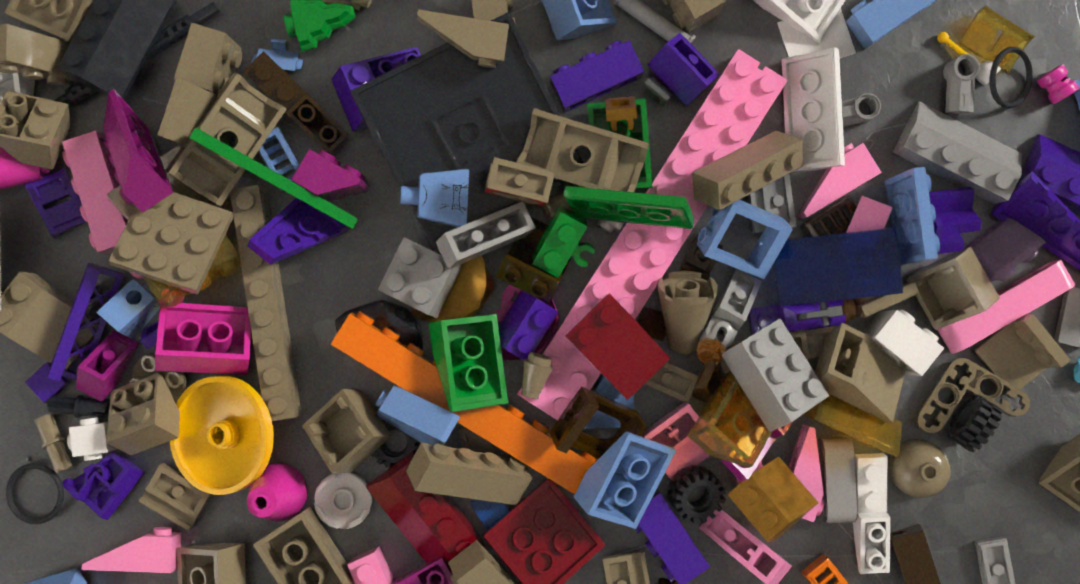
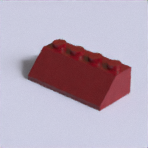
[366,451,485,572]

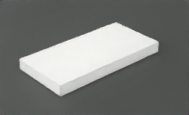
[781,48,845,173]

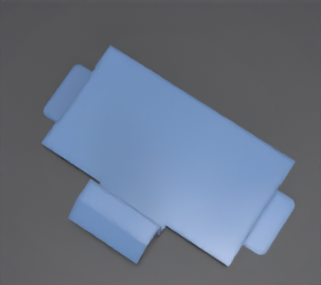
[251,38,303,71]

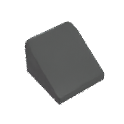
[642,74,674,107]

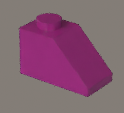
[76,330,139,402]

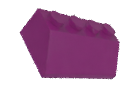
[103,89,173,213]

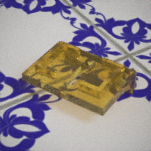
[958,6,1035,73]

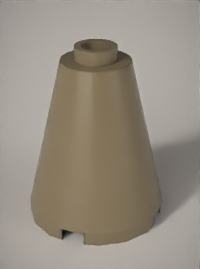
[658,271,718,355]

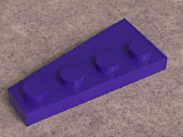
[992,171,1080,270]

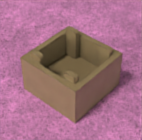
[906,246,1000,330]
[302,389,392,474]

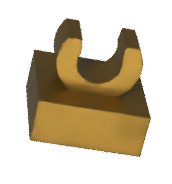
[605,96,637,131]

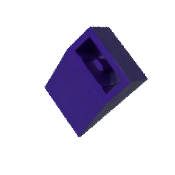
[331,47,421,132]

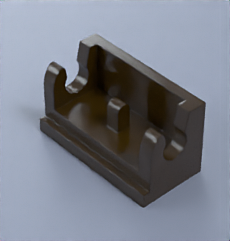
[890,524,941,584]

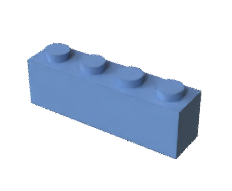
[846,0,938,50]

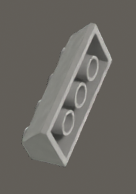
[892,101,1022,205]

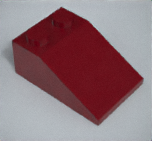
[565,293,670,400]

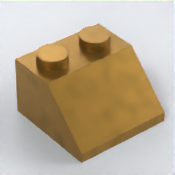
[728,457,819,542]

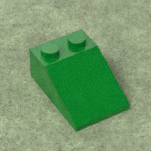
[587,99,653,189]
[429,314,508,412]

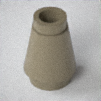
[521,352,553,399]

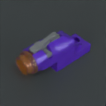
[748,295,856,336]

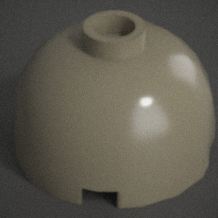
[888,439,951,498]

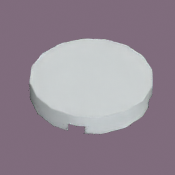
[314,472,373,529]

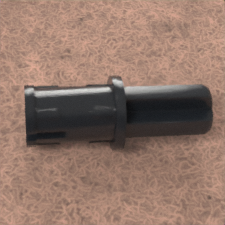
[47,395,110,418]

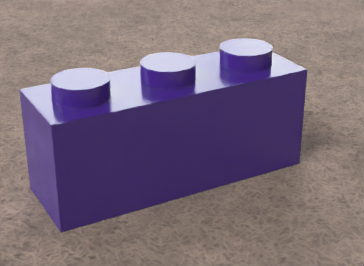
[550,40,644,113]
[635,489,710,584]

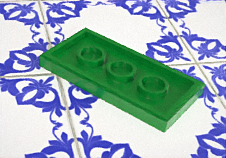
[564,186,695,229]

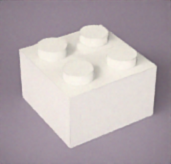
[862,309,944,376]

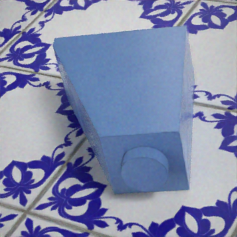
[375,385,460,445]

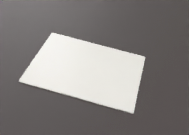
[777,8,856,59]

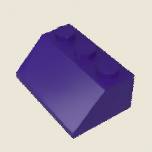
[1017,134,1080,216]

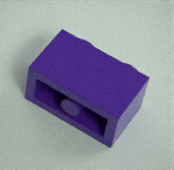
[647,33,720,106]
[498,290,558,360]

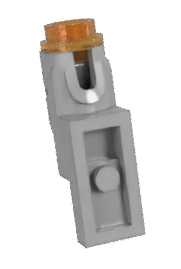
[697,268,762,365]

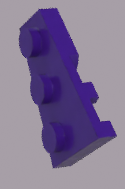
[247,198,349,265]

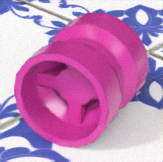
[1037,64,1080,104]

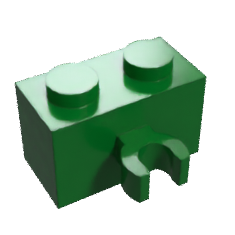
[532,205,595,278]

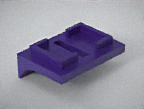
[25,169,86,239]

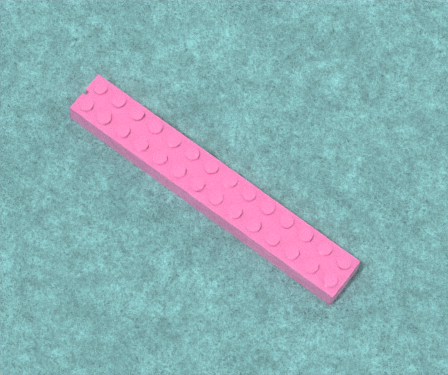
[517,49,788,421]

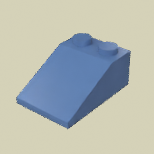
[574,432,676,529]

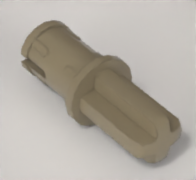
[34,414,72,473]

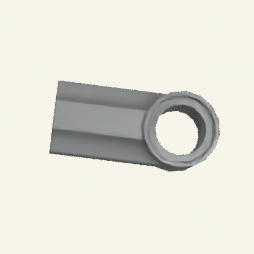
[943,54,980,114]
[842,93,881,127]

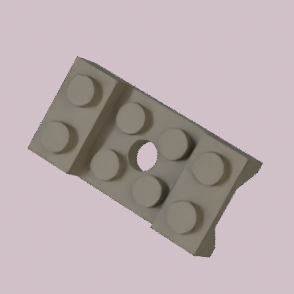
[165,73,287,206]
[517,108,649,192]

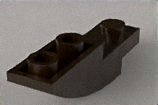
[243,51,349,154]

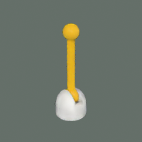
[937,32,1001,86]

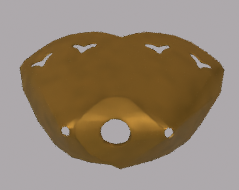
[412,256,495,322]

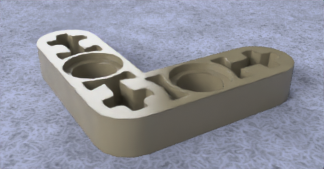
[916,358,1030,433]

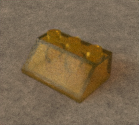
[688,371,773,468]
[802,394,902,457]

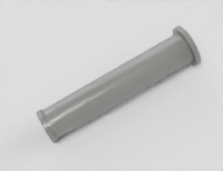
[614,0,696,44]

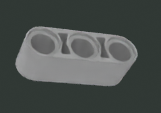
[818,438,857,523]

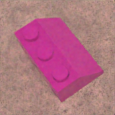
[155,302,251,375]

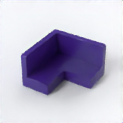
[929,186,982,254]

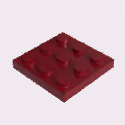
[482,478,605,584]

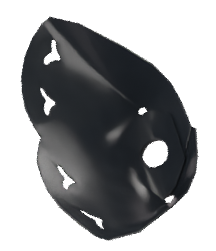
[335,300,423,350]

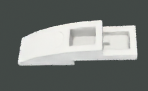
[853,453,890,574]

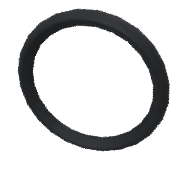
[989,46,1033,109]
[6,463,64,524]

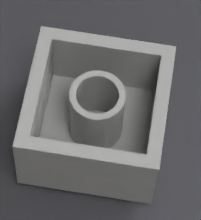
[378,237,463,318]

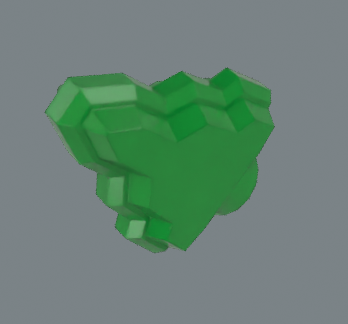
[284,0,356,53]

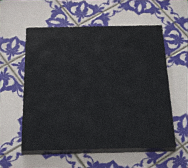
[350,12,584,251]

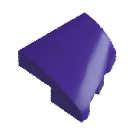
[62,451,145,520]

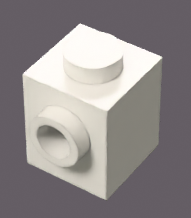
[67,417,118,461]

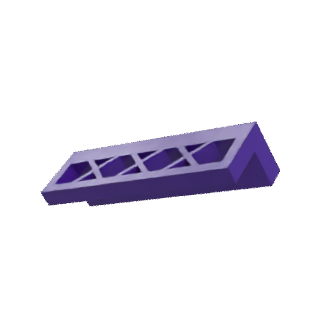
[48,262,124,381]

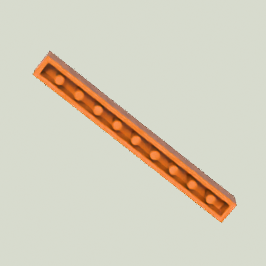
[331,311,598,494]

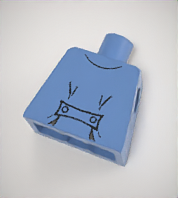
[400,169,469,227]
[96,278,167,339]

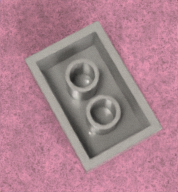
[721,319,829,432]

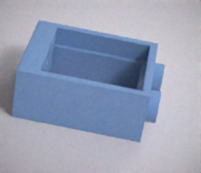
[697,200,793,279]

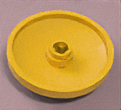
[169,376,274,495]

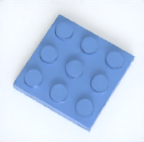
[884,167,940,265]

